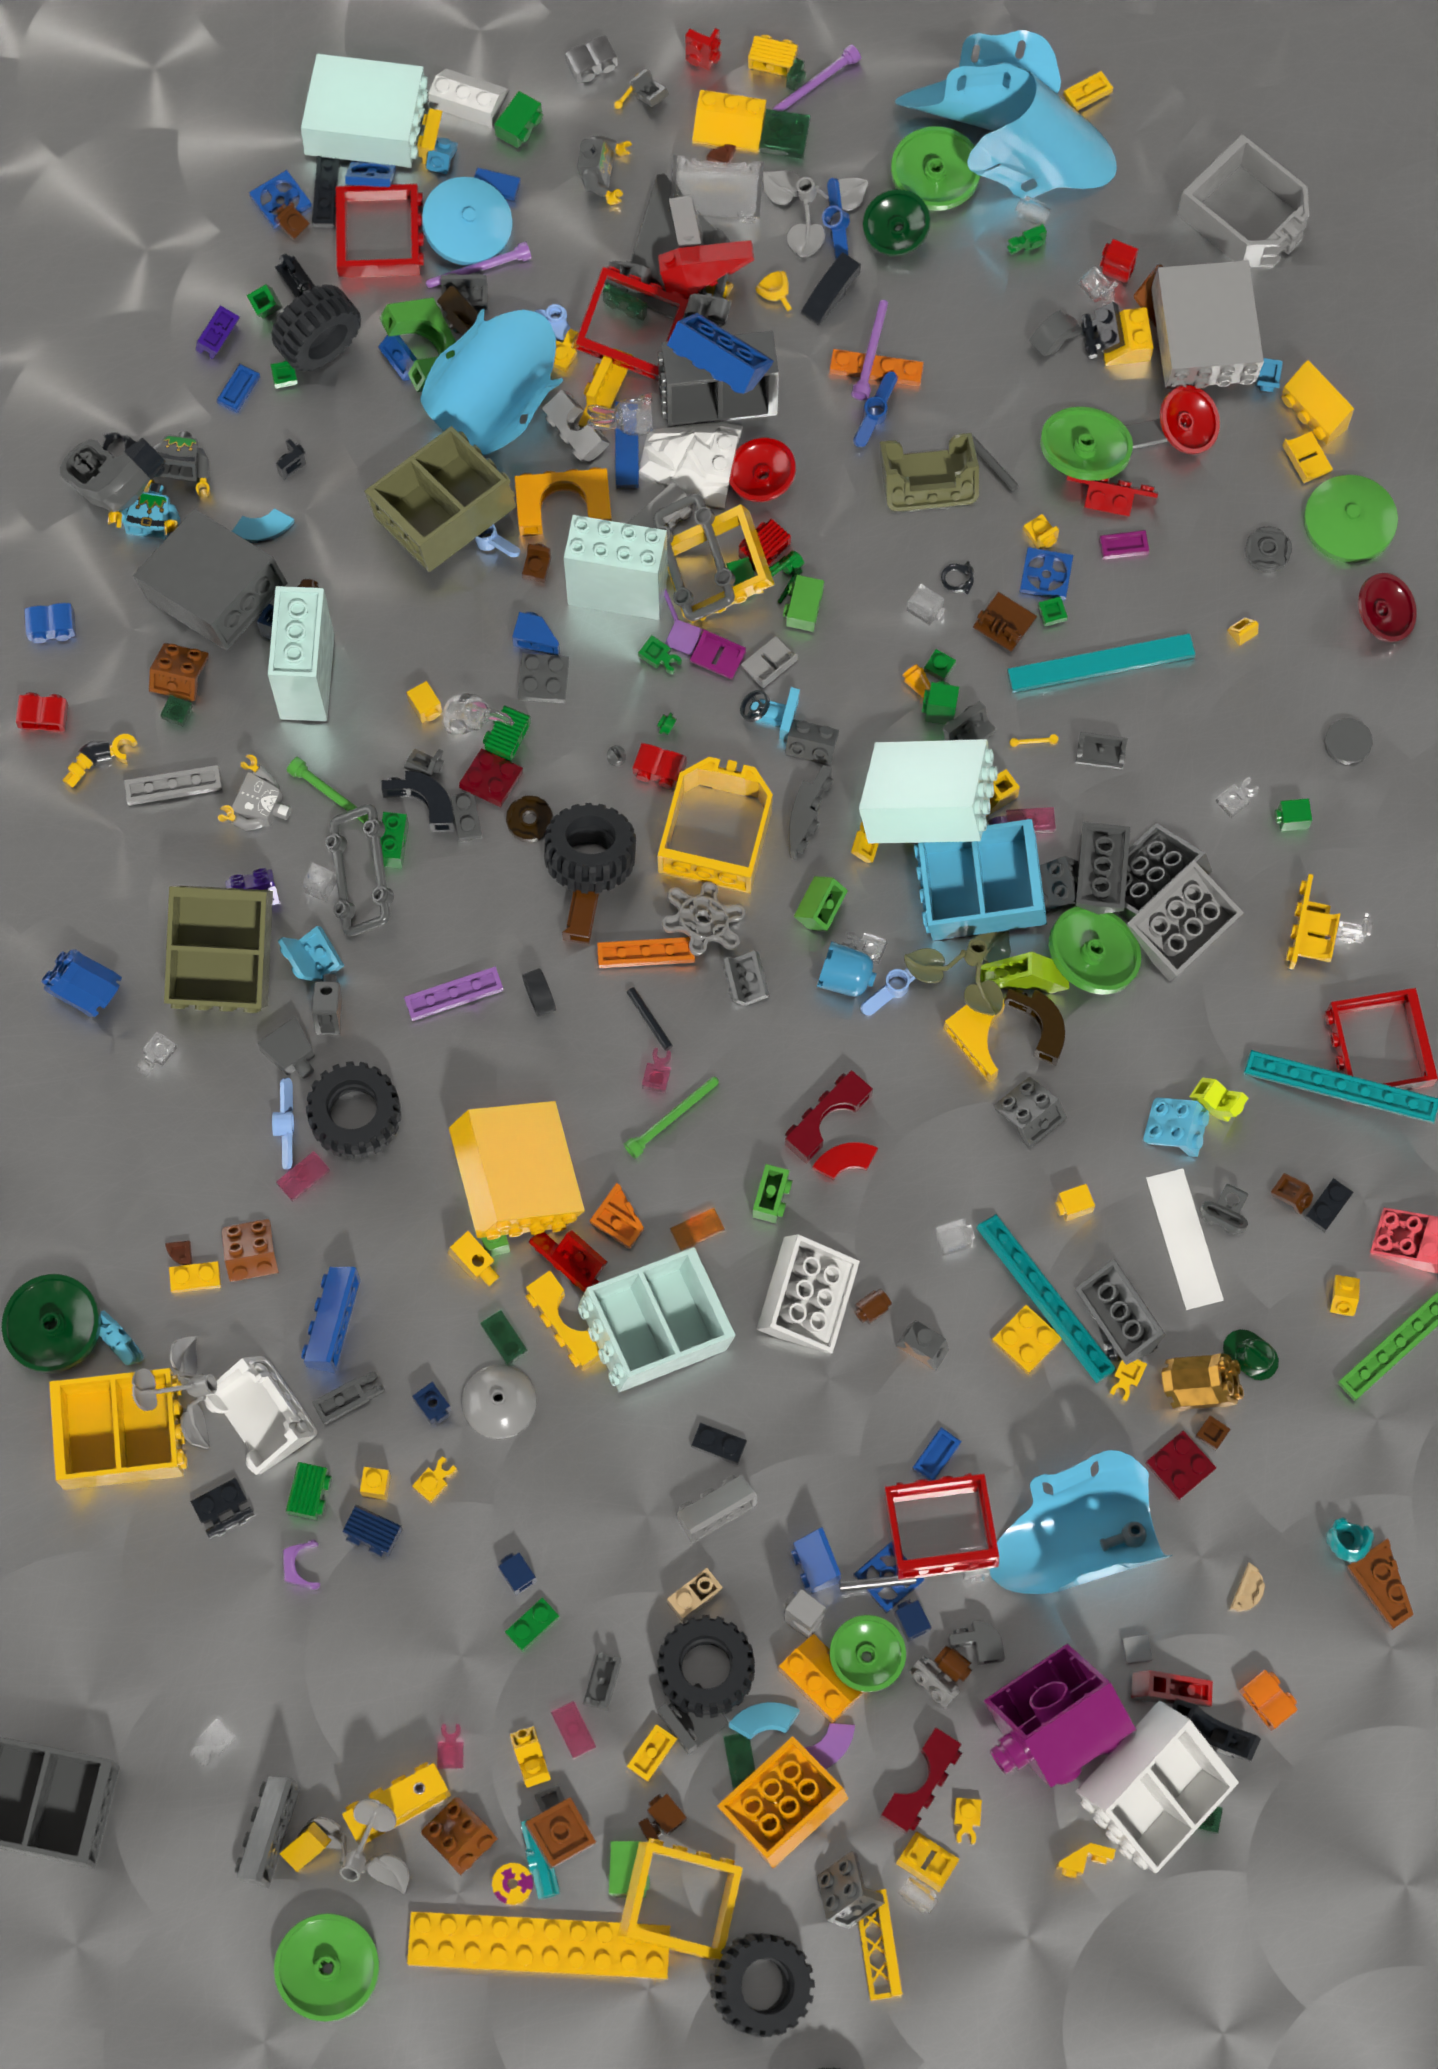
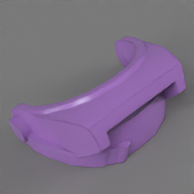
[283,1540,320,1590]

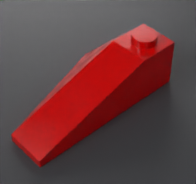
[658,240,755,306]

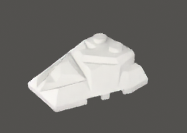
[639,422,743,511]

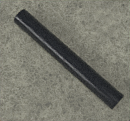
[626,987,673,1051]

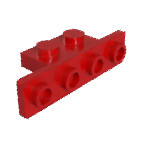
[1066,475,1158,517]
[529,1230,608,1292]

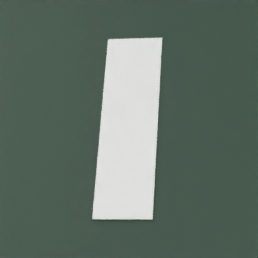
[1146,1168,1224,1310]

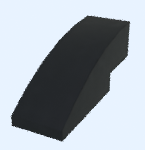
[801,252,861,326]

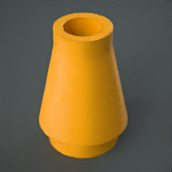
[902,664,931,700]

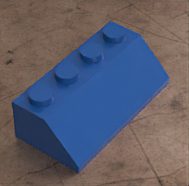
[667,313,774,394]
[301,1267,360,1374]

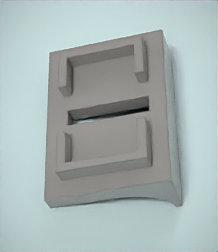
[741,636,798,689]

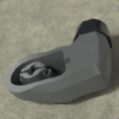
[60,438,166,512]

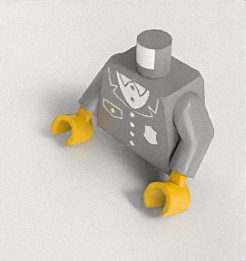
[218,755,291,831]

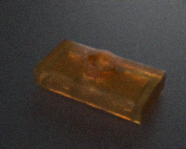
[670,1208,725,1252]

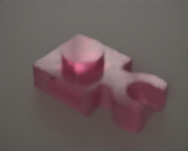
[642,1048,671,1093]
[437,1724,464,1769]

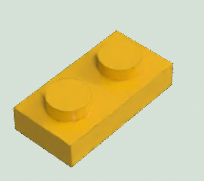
[1063,71,1113,111]
[169,1261,221,1293]
[627,1724,677,1782]

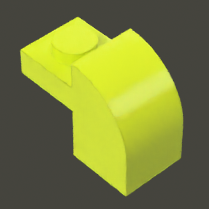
[1189,1078,1248,1122]

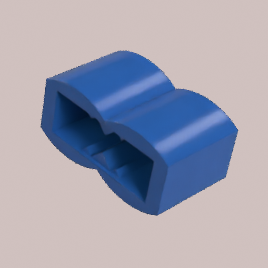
[24,603,76,644]

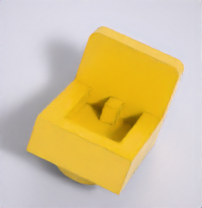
[1330,1274,1360,1316]

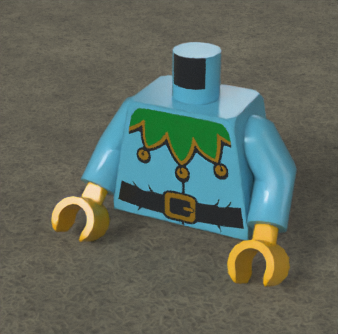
[108,483,181,540]

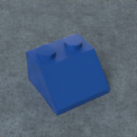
[790,1527,841,1594]

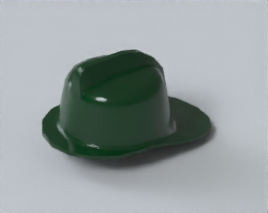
[1223,1329,1279,1381]

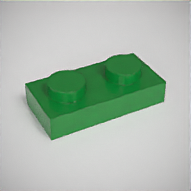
[505,1597,560,1652]

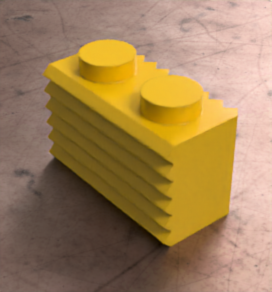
[748,35,798,78]

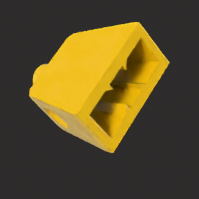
[448,1231,500,1287]

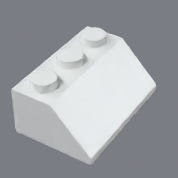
[428,69,508,128]

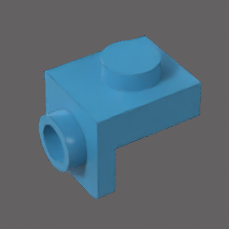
[426,137,458,174]
[1255,358,1283,392]

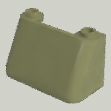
[880,433,979,511]

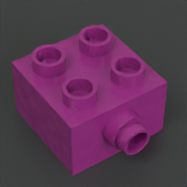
[983,1644,1136,1788]

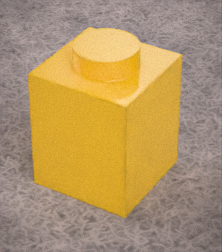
[406,681,442,723]
[1055,1184,1095,1222]
[360,1467,391,1501]

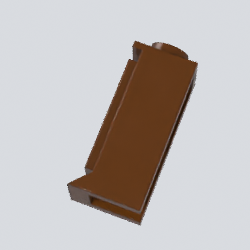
[562,890,599,944]

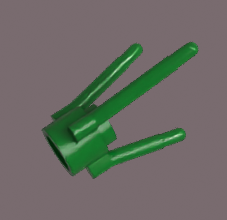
[769,550,804,604]

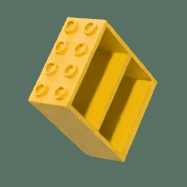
[449,1101,585,1240]
[49,1368,188,1490]

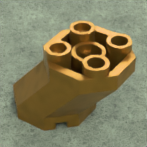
[1161,1353,1244,1411]

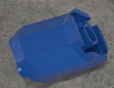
[41,949,122,1017]

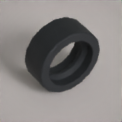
[522,968,556,1017]

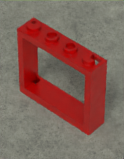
[336,184,424,278]
[573,266,689,381]
[1325,988,1438,1090]
[885,1473,1000,1580]

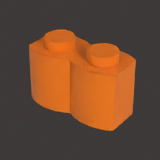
[1239,1670,1298,1731]

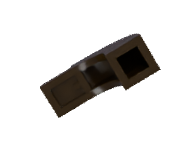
[1004,989,1065,1066]

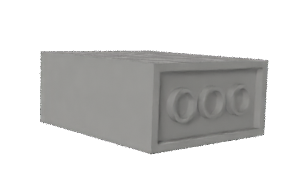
[1151,260,1264,389]

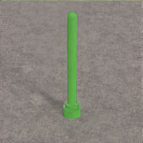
[286,757,368,823]
[623,1077,719,1159]

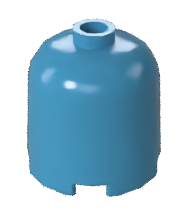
[817,941,877,997]

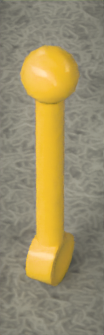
[614,73,639,109]
[1009,734,1059,747]

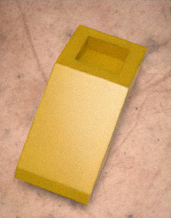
[510,1726,551,1788]
[1056,1843,1116,1878]

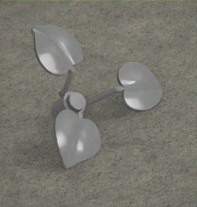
[763,170,868,257]
[132,1336,217,1448]
[298,1799,409,1894]

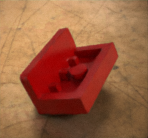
[685,28,721,70]

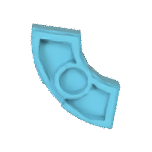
[232,508,295,543]
[729,1702,800,1740]

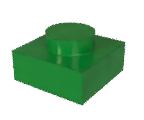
[270,361,298,389]
[1038,596,1068,627]
[924,649,956,681]

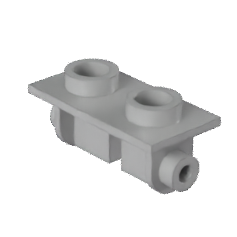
[909,1656,960,1708]

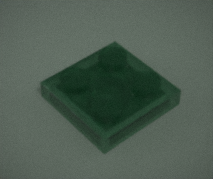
[759,109,811,159]

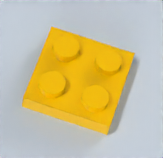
[992,1305,1062,1375]

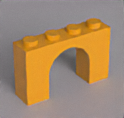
[515,467,612,536]

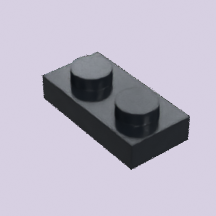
[1305,1178,1353,1232]
[691,1423,747,1465]

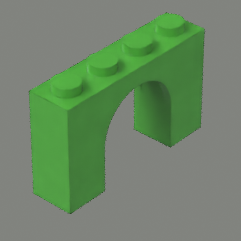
[379,297,456,392]

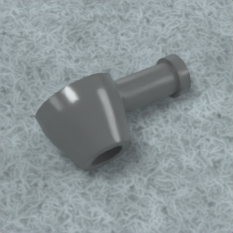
[1100,1521,1147,1551]

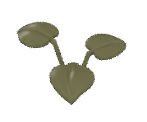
[904,930,1011,1016]

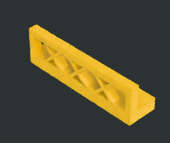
[858,1889,902,2001]

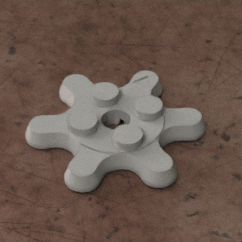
[662,882,746,956]

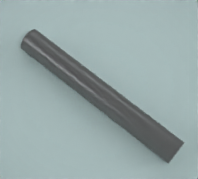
[972,436,1019,491]

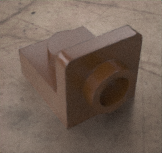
[274,202,310,241]
[522,543,551,583]
[1271,1173,1314,1215]

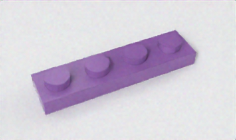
[404,966,504,1021]

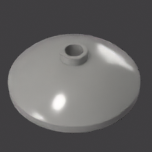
[462,1365,537,1439]

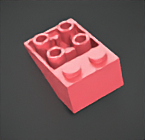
[1370,1208,1438,1274]

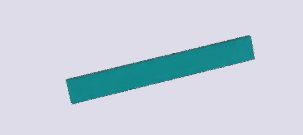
[1007,633,1196,693]
[1244,1050,1438,1124]
[976,1214,1117,1383]

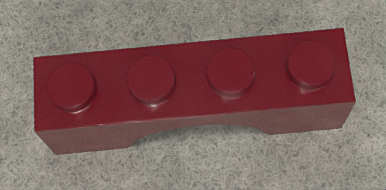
[785,1070,873,1164]
[880,1727,963,1834]

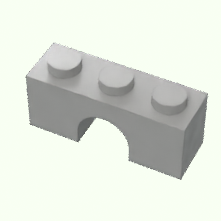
[542,389,611,462]
[784,1589,826,1639]

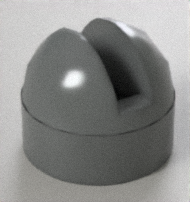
[607,745,626,766]

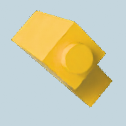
[943,999,1005,1083]

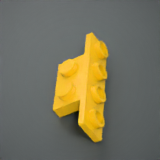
[579,348,633,431]
[1286,874,1331,969]

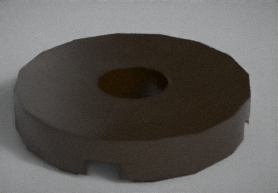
[506,795,553,842]

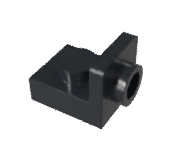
[276,438,306,480]

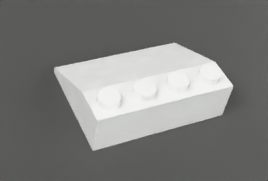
[756,1234,860,1354]

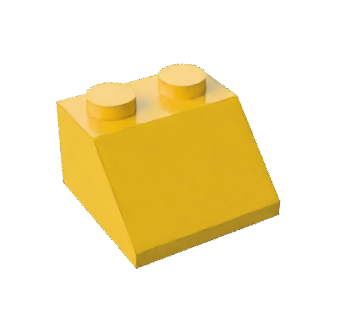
[1103,307,1153,366]

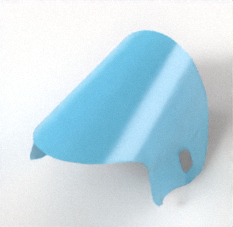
[895,30,1061,131]
[967,62,1117,199]
[421,309,563,455]
[989,1450,1173,1594]

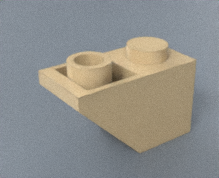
[667,1568,723,1623]

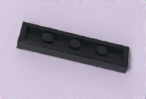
[312,156,340,228]

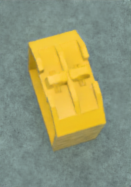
[657,757,773,894]

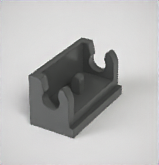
[1076,732,1128,769]
[583,1653,622,1711]

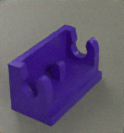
[195,305,240,359]

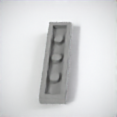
[124,765,222,806]

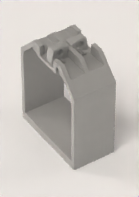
[1177,134,1310,267]

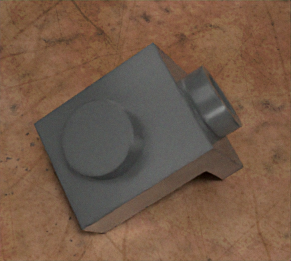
[630,69,669,107]
[404,749,444,777]

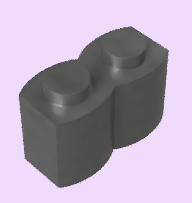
[565,36,618,83]

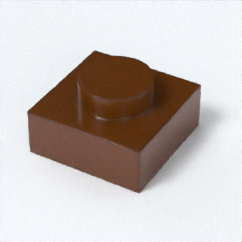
[1195,1415,1231,1451]
[638,1818,662,1842]

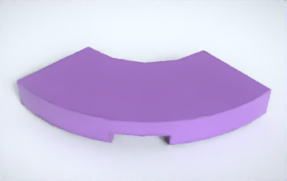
[804,1723,855,1770]

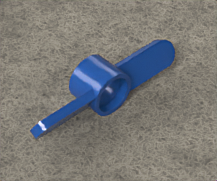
[822,178,850,259]
[853,372,898,448]

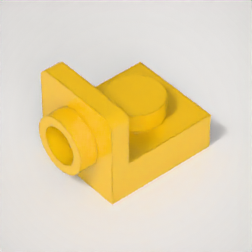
[1023,514,1059,549]

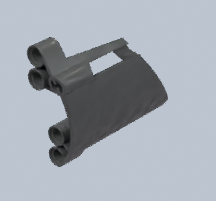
[604,174,732,327]

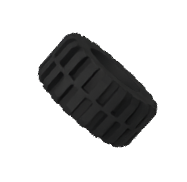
[272,284,361,372]
[544,803,636,894]
[306,1061,401,1159]
[657,1615,755,1718]
[710,1933,815,2037]

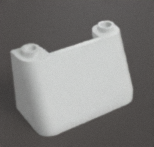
[205,1356,317,1475]

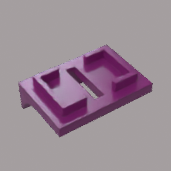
[690,629,746,680]

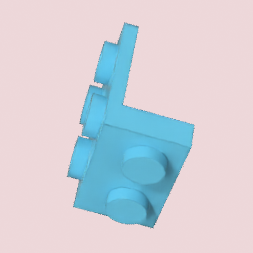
[278,926,344,982]
[1143,1098,1209,1157]

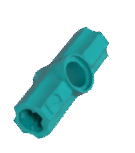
[521,1819,560,1899]

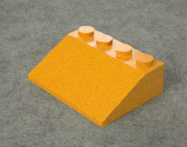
[717,1736,849,1869]

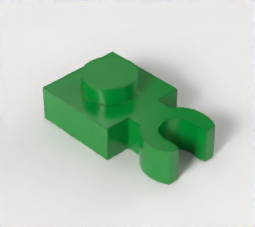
[1007,224,1047,255]
[638,635,682,675]

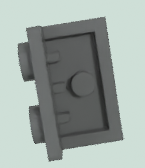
[441,273,487,311]
[943,701,996,740]
[785,719,839,764]
[723,950,770,1006]

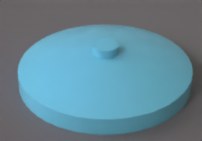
[421,177,512,266]

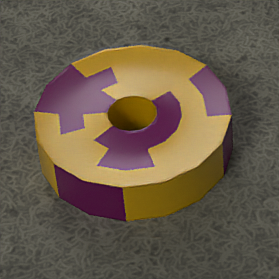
[492,1863,534,1906]

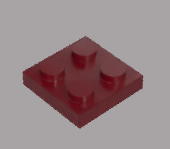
[459,748,523,808]
[1145,1430,1216,1501]

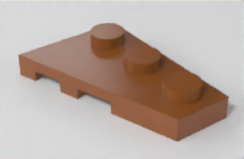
[1346,1538,1414,1630]

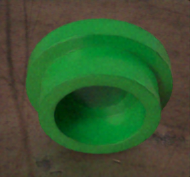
[657,712,677,735]

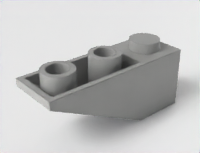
[669,195,704,248]

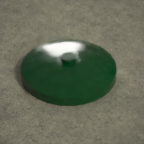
[2,1274,101,1373]

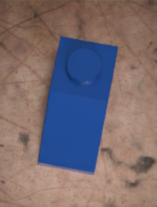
[512,612,560,656]

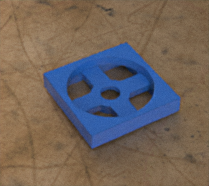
[345,161,396,187]
[249,170,312,229]
[1020,547,1074,600]
[853,1541,925,1613]

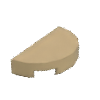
[1229,1563,1265,1612]

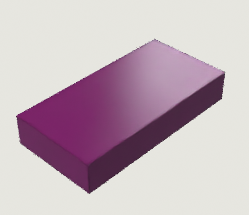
[1099,530,1149,560]

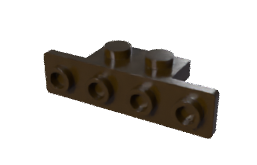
[437,286,486,336]

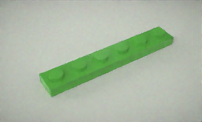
[1337,1292,1438,1402]

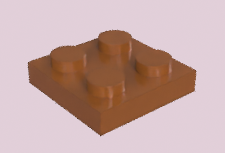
[525,1797,596,1869]

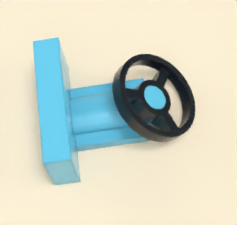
[740,687,800,740]

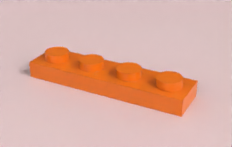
[830,349,924,387]
[597,937,695,968]

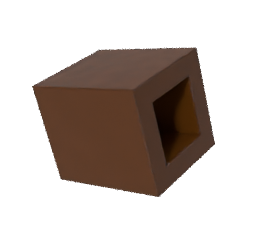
[647,1794,687,1836]

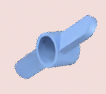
[475,524,520,557]
[861,968,916,1015]
[272,1078,294,1170]

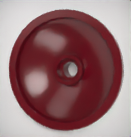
[1358,573,1417,642]

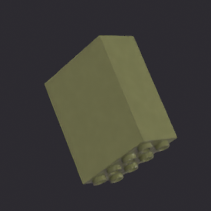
[364,426,516,573]
[164,885,273,1013]

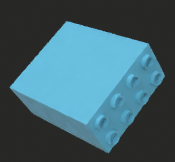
[914,819,1047,941]

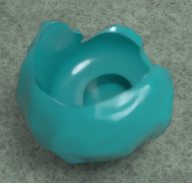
[1326,1518,1374,1562]

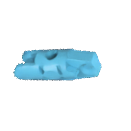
[99,1311,144,1366]

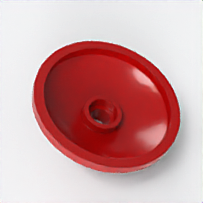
[1160,385,1220,454]
[729,438,796,502]

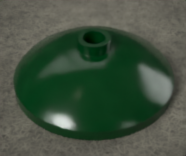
[863,189,931,256]

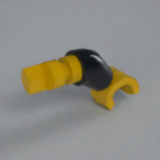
[62,734,138,788]

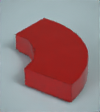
[812,1142,878,1180]

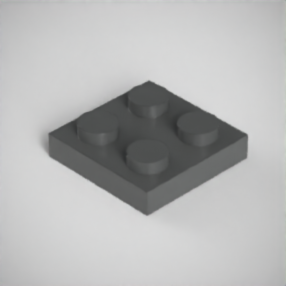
[518,653,569,703]

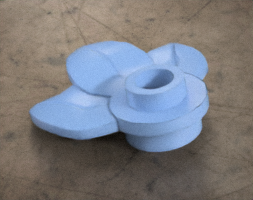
[534,304,570,341]

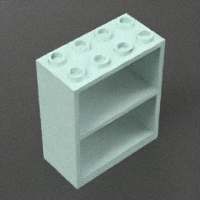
[301,54,429,168]
[564,515,668,620]
[268,586,334,721]
[859,739,998,844]
[578,1247,736,1392]

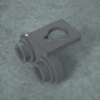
[1200,1184,1248,1235]

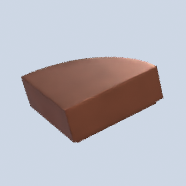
[706,144,736,168]
[165,1241,192,1265]

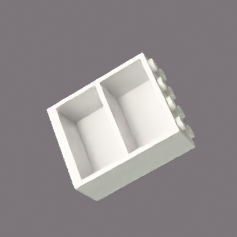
[1076,1701,1239,1873]

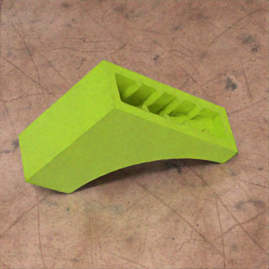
[980,952,1069,994]

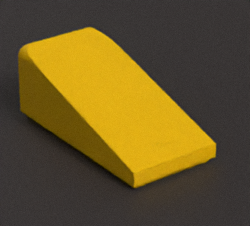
[279,1821,331,1872]

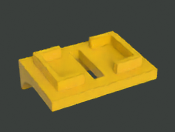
[417,108,443,164]
[1282,431,1333,483]
[1298,910,1340,963]
[896,1831,960,1892]

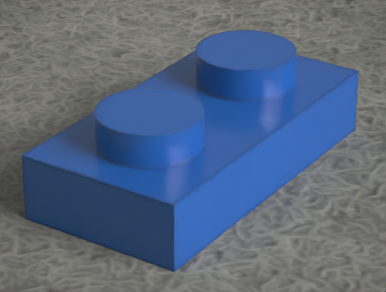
[378,334,418,381]

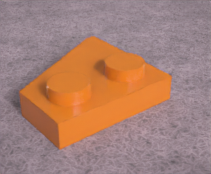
[590,1183,644,1250]

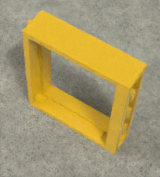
[668,504,775,623]
[618,1838,743,1961]

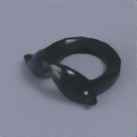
[103,433,136,451]
[941,561,974,595]

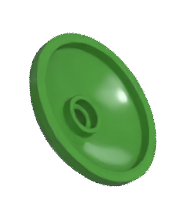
[829,1615,906,1692]

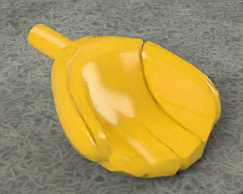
[755,271,792,312]

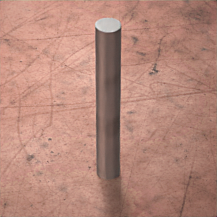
[839,1575,916,1592]

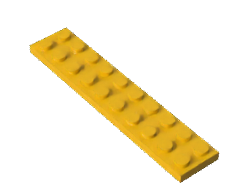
[407,1912,670,1979]

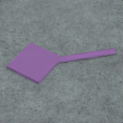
[664,589,703,656]

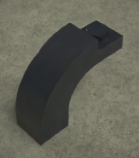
[381,771,455,832]
[1172,1698,1261,1762]

